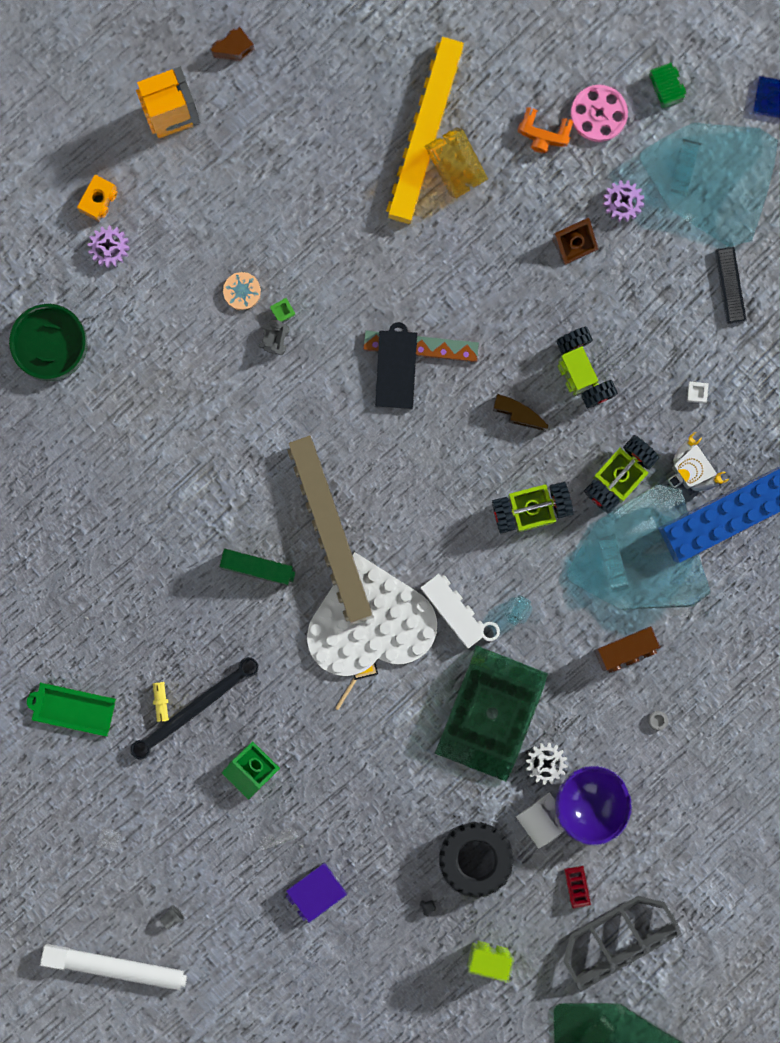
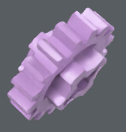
[603,180,645,222]
[88,225,130,268]

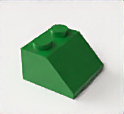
[222,741,280,800]

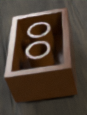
[594,626,661,673]

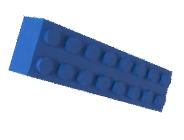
[658,466,780,563]

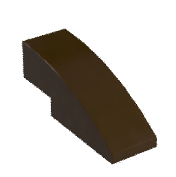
[493,394,549,432]

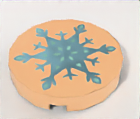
[223,272,261,310]

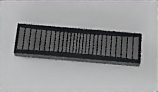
[715,247,747,324]

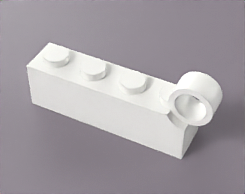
[420,574,500,649]

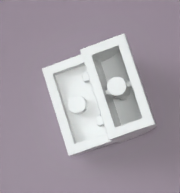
[516,792,564,849]

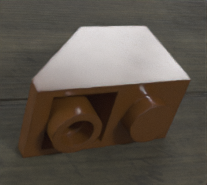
[210,27,255,61]

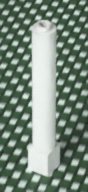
[40,944,187,990]

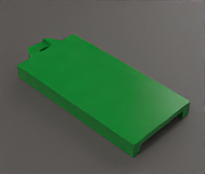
[27,682,116,737]

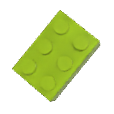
[467,941,514,982]

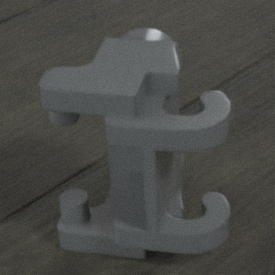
[258,320,289,355]

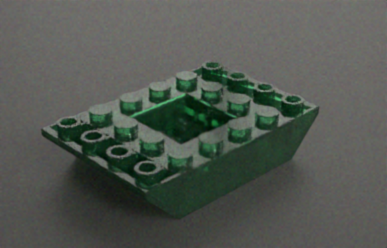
[434,645,548,782]

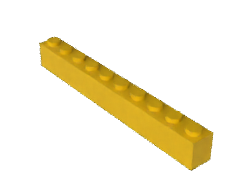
[386,37,464,224]

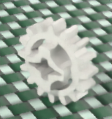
[525,743,568,785]

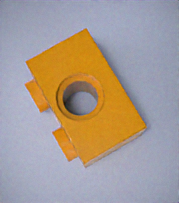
[77,175,118,222]

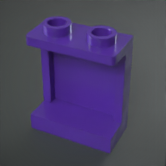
[286,862,347,923]

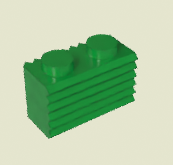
[648,63,686,109]

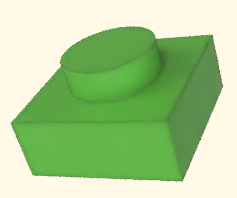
[270,298,296,323]

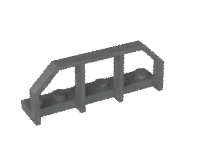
[563,896,681,992]

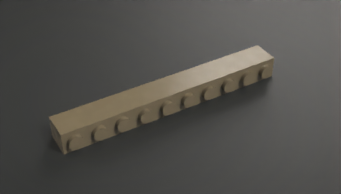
[287,435,374,625]

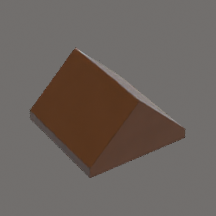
[552,218,599,265]

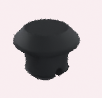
[420,900,436,917]

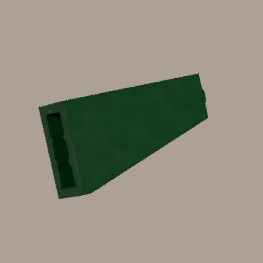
[219,548,296,586]

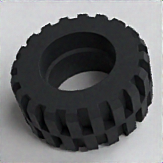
[439,822,514,898]

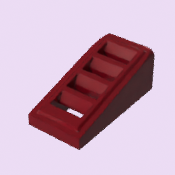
[564,865,591,908]

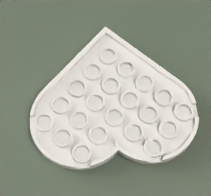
[307,552,437,676]

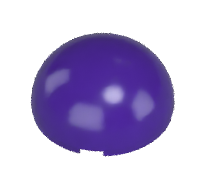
[555,766,632,845]

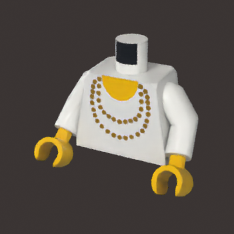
[668,432,729,491]

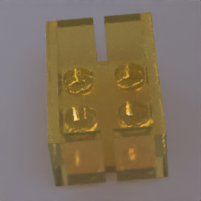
[424,127,488,198]

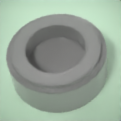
[648,711,668,730]

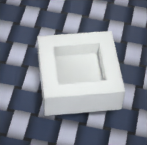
[687,382,709,403]

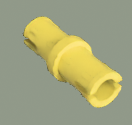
[152,682,169,722]

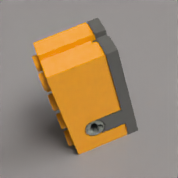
[136,66,200,139]

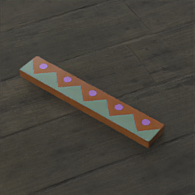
[363,331,479,362]

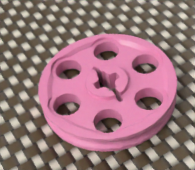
[571,85,628,142]

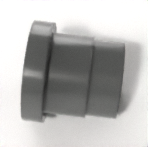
[160,905,185,930]

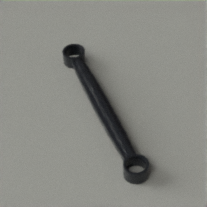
[130,657,259,759]

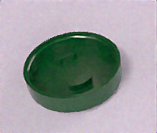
[9,304,88,381]

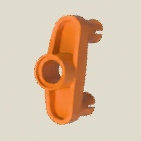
[518,107,574,153]

